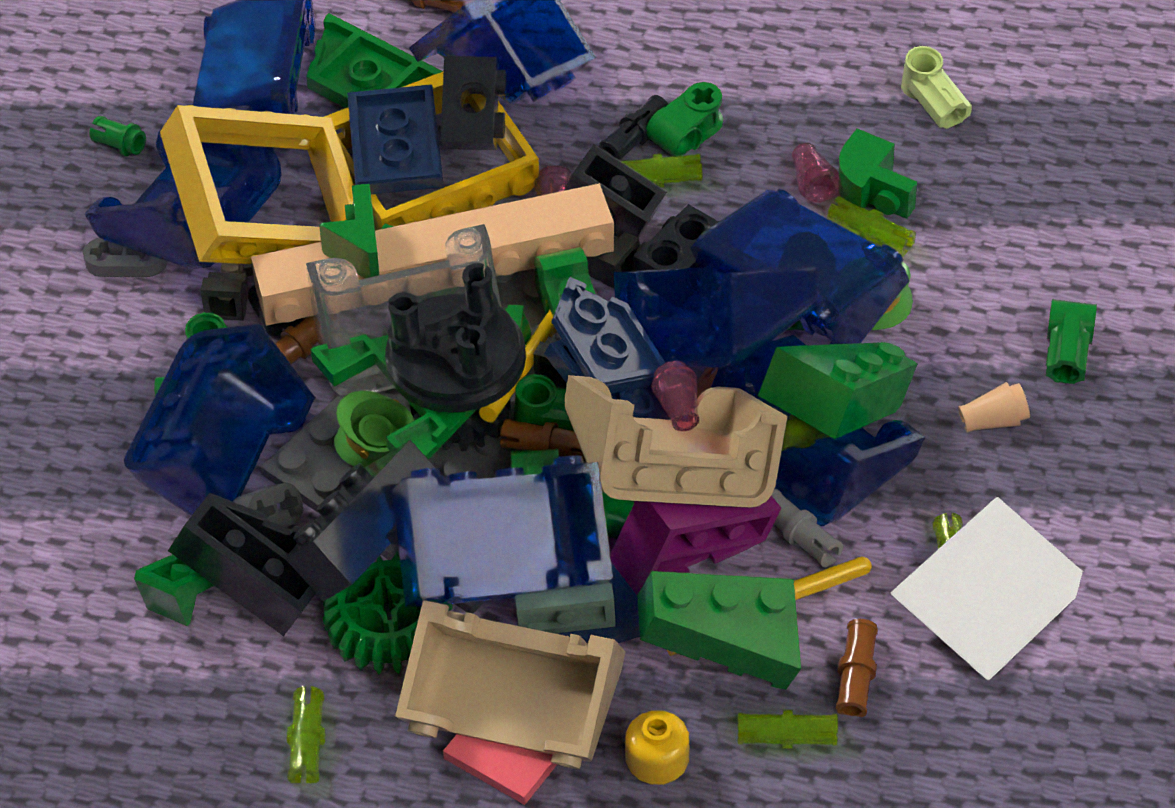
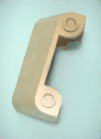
[565,375,787,507]
[395,600,626,769]

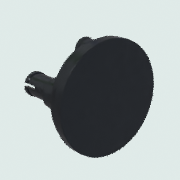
[385,263,526,413]

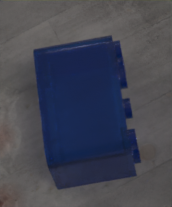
[392,456,613,607]

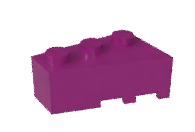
[609,495,782,595]

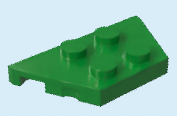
[306,13,443,108]

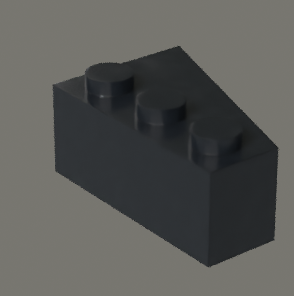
[285,440,448,601]
[168,493,316,636]

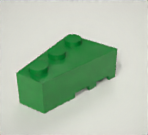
[758,342,918,439]
[637,571,801,690]

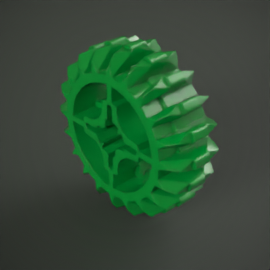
[323,552,453,675]

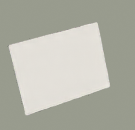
[891,497,1083,680]

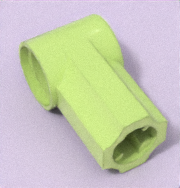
[901,46,972,129]

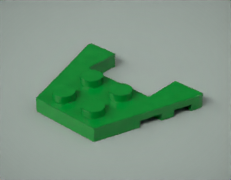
[310,334,477,460]

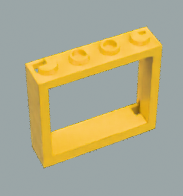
[324,72,540,231]
[160,105,354,264]

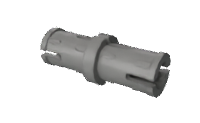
[772,489,843,567]

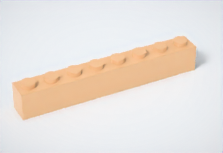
[251,183,614,326]

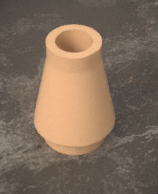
[958,382,1030,433]

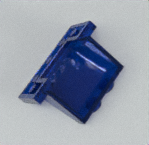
[409,0,597,105]

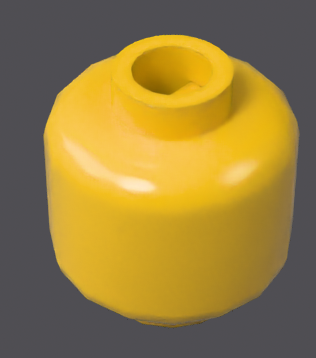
[625,710,689,785]

